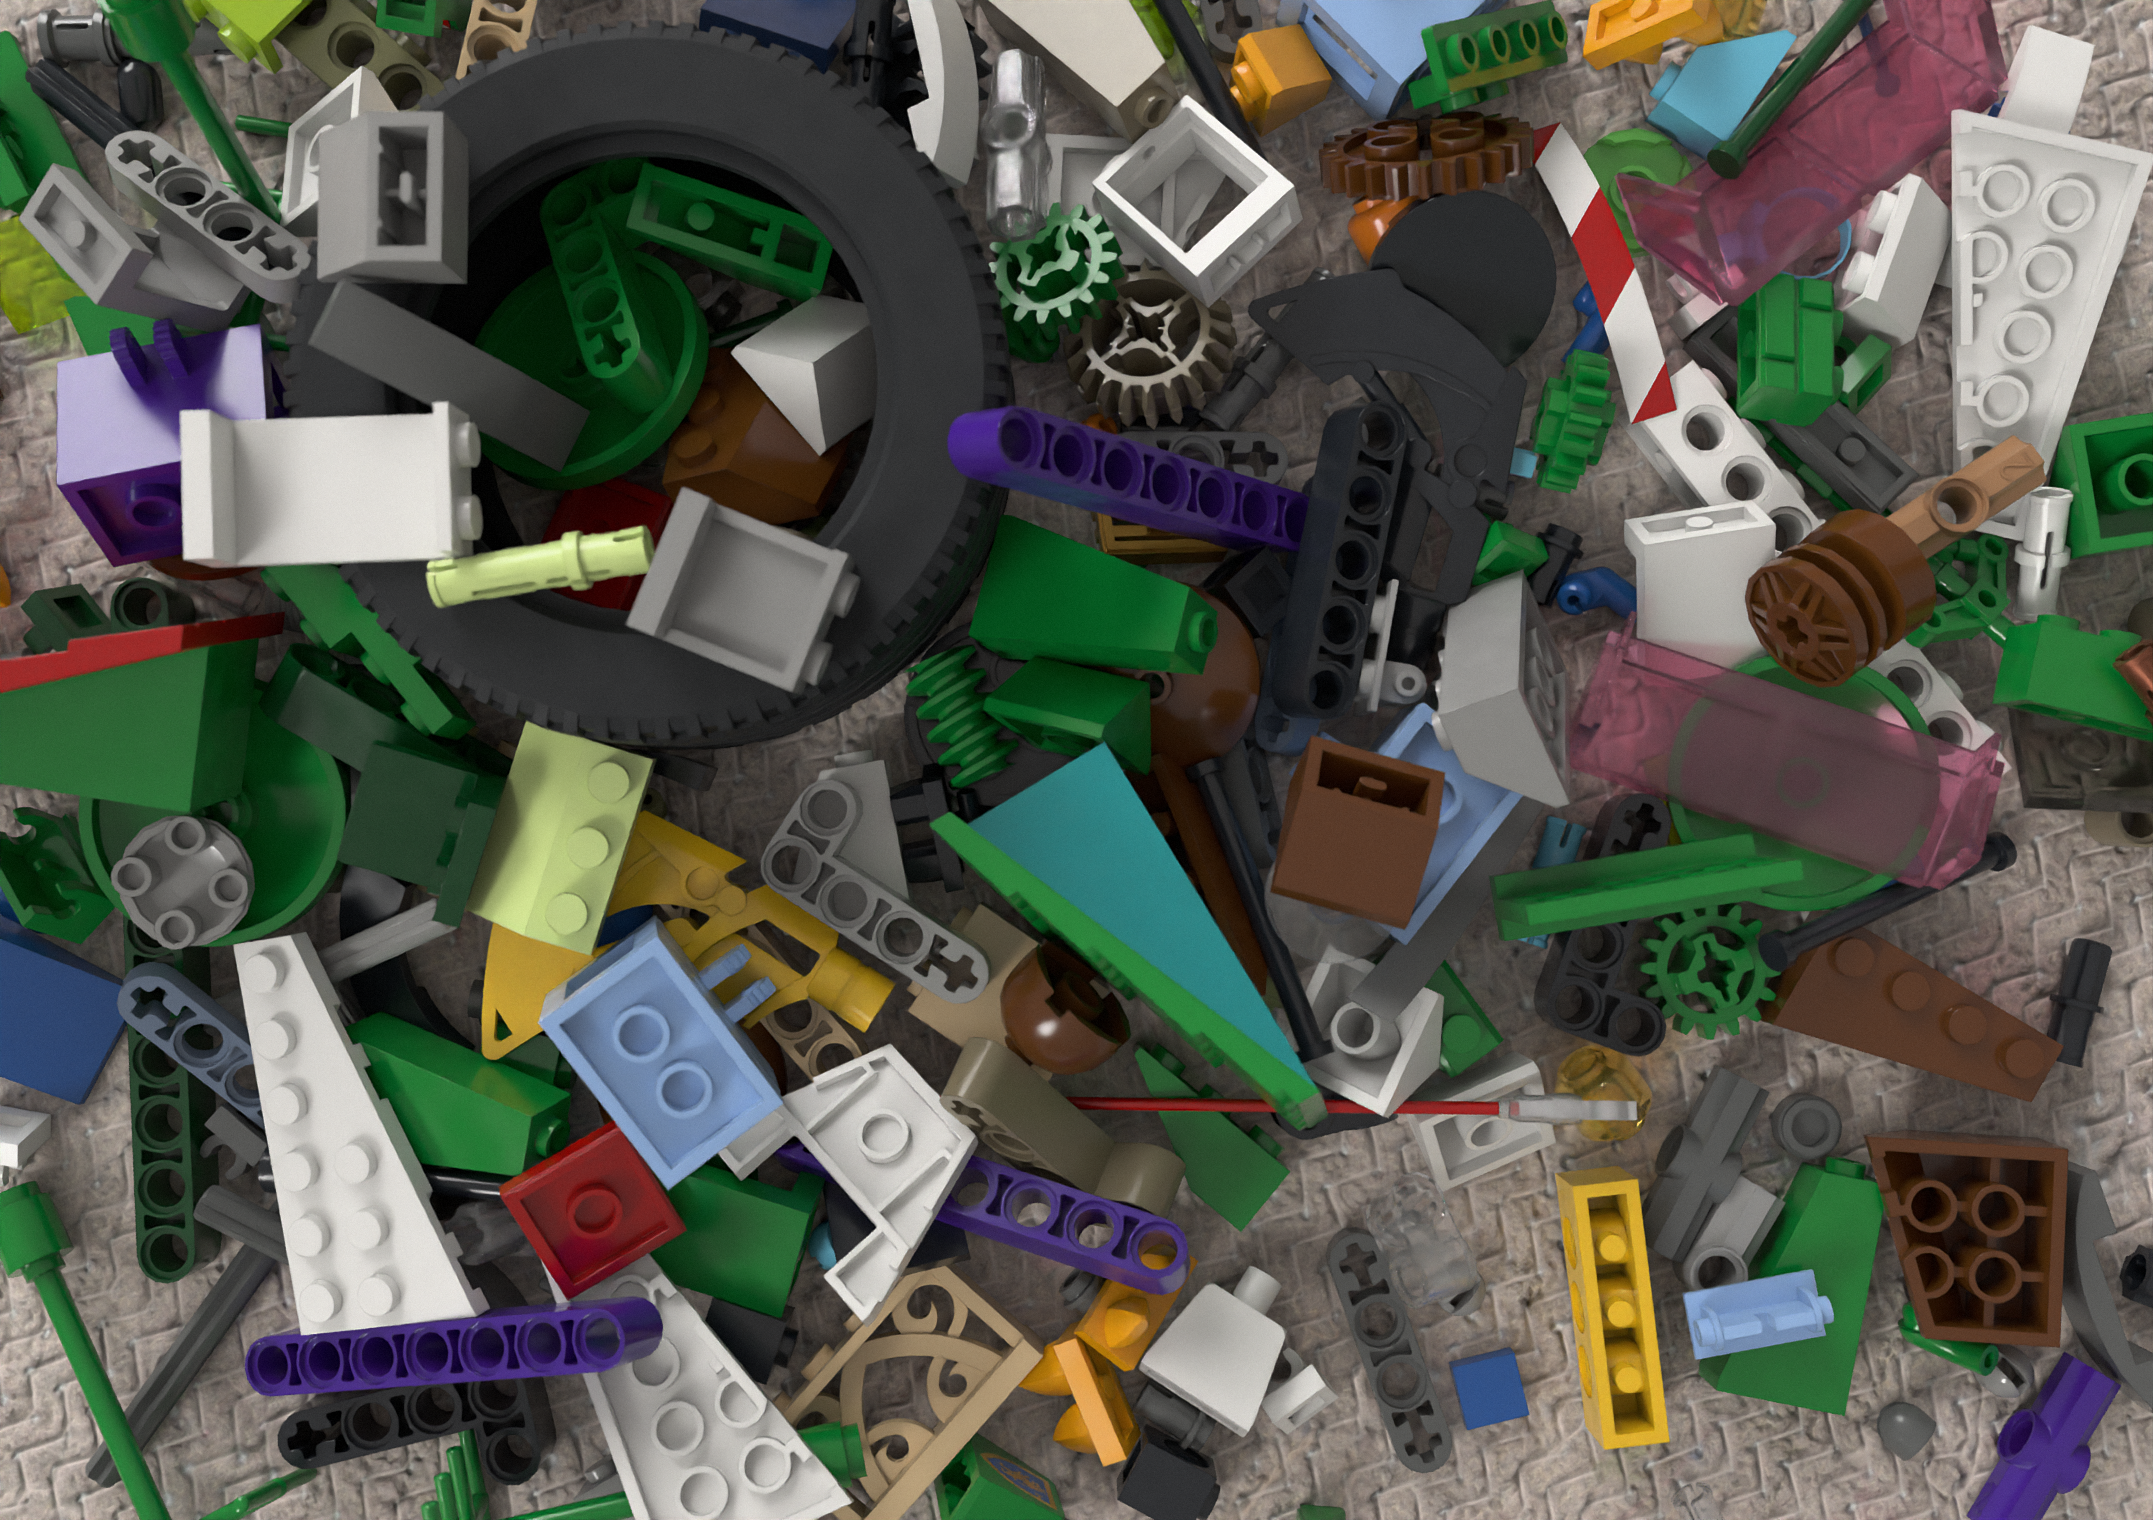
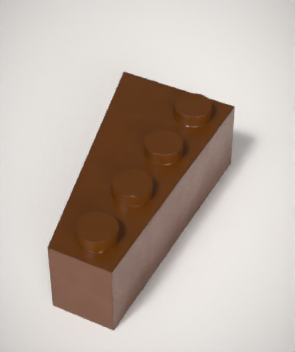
[1755,910,2064,1102]

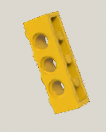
[1555,1166,1670,1450]

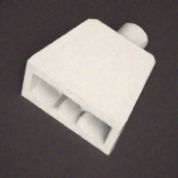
[1139,1266,1287,1437]

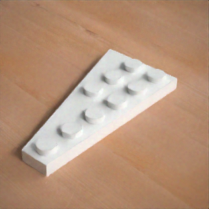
[233,932,490,1335]

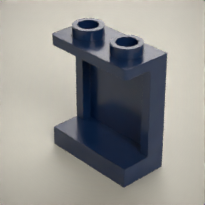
[698,0,856,75]

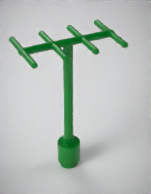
[96,0,293,353]
[0,1181,317,1520]
[421,1420,867,1520]

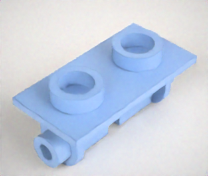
[1682,1269,1834,1360]

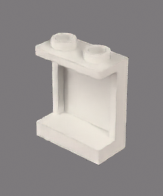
[1624,500,1776,688]

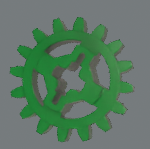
[988,202,1125,340]
[1529,349,1616,494]
[1634,904,1781,1040]

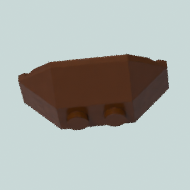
[1123,752,1267,997]

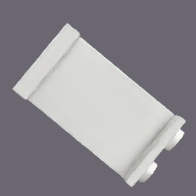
[180,402,482,568]

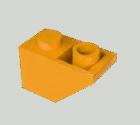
[1229,24,1332,138]

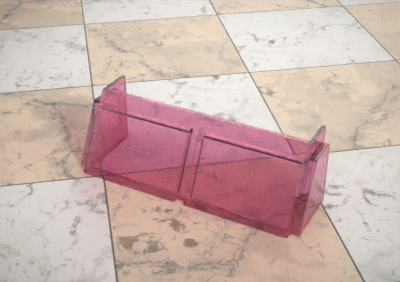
[1614,0,2008,306]
[1570,611,2005,890]

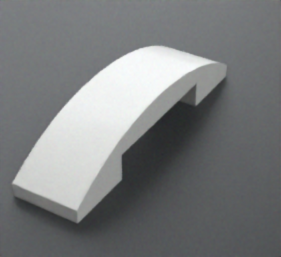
[901,0,979,189]
[1934,25,2095,289]

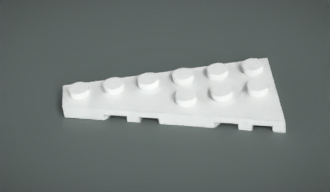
[1951,109,2153,541]
[541,1253,854,1520]

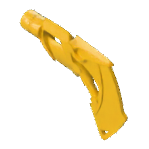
[482,810,897,1060]

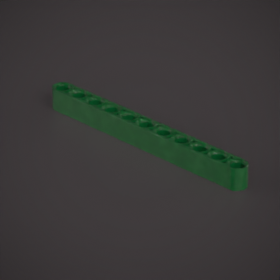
[110,577,222,1284]

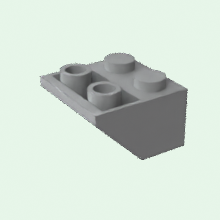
[317,111,469,283]

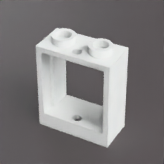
[1092,95,1303,308]

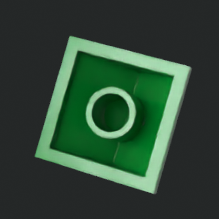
[983,656,1151,776]

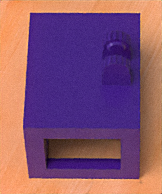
[57,318,290,567]

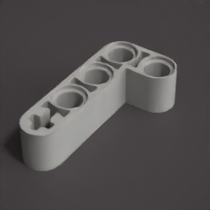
[761,780,991,1004]

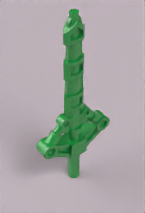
[1727,396,2017,649]

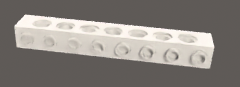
[1616,360,2012,815]

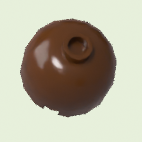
[1000,941,1131,1075]

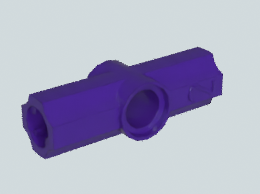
[1966,1351,2121,1520]

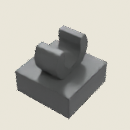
[199,1102,268,1180]

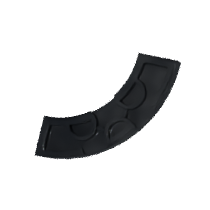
[339,865,476,1051]

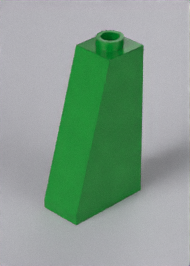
[969,515,1218,675]
[344,1011,572,1176]
[1698,1156,1884,1416]

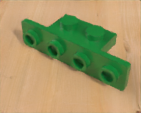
[1407,0,1568,115]
[0,31,94,281]

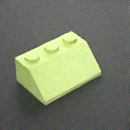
[466,721,657,955]

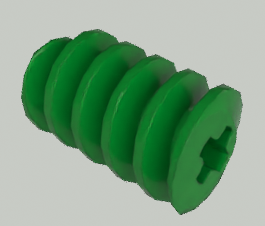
[904,644,1019,791]

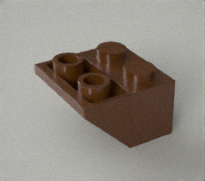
[1270,735,1445,930]

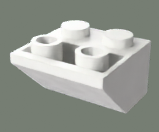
[1826,173,1952,351]

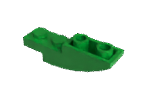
[260,564,477,740]

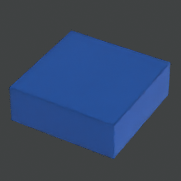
[1448,1347,1530,1430]

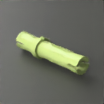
[427,525,655,608]

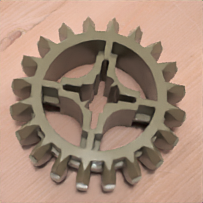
[1063,257,1237,430]

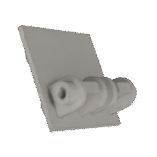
[1353,579,1426,717]

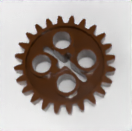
[1319,111,1535,201]

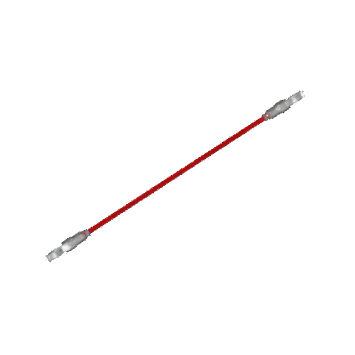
[939,1093,1637,1125]

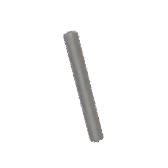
[203,898,457,1036]

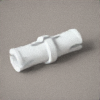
[2012,487,2073,622]

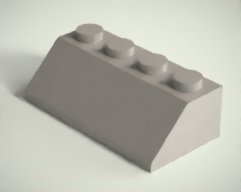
[1432,569,1570,808]

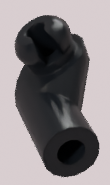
[116,58,164,132]

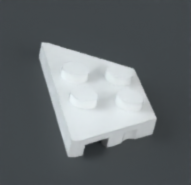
[992,130,1227,272]

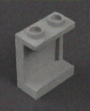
[18,163,252,332]
[626,487,860,696]

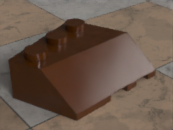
[662,346,872,526]
[1864,1130,2069,1348]

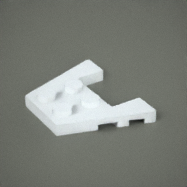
[717,1044,979,1327]

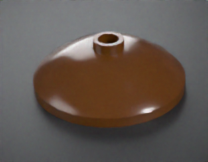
[1071,581,1262,771]

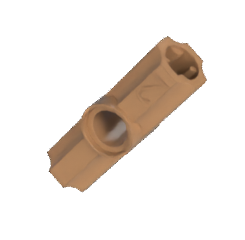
[1886,435,2047,560]

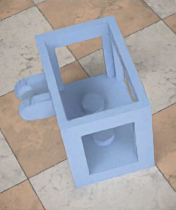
[1275,0,1508,122]
[1289,703,1523,946]
[538,915,783,1190]

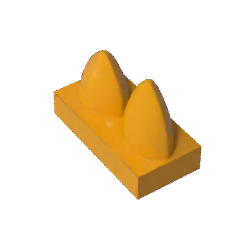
[1582,0,1723,71]
[1074,1244,1198,1372]
[1018,1320,1142,1467]

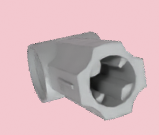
[1672,1175,1785,1291]

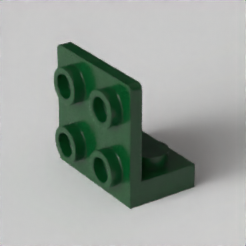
[337,740,507,928]

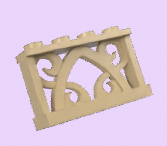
[772,1264,1044,1520]

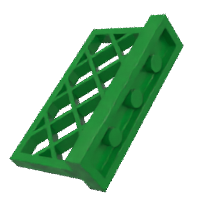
[1489,833,1804,941]

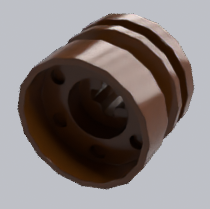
[1744,509,1937,688]

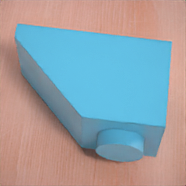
[1645,30,1797,162]

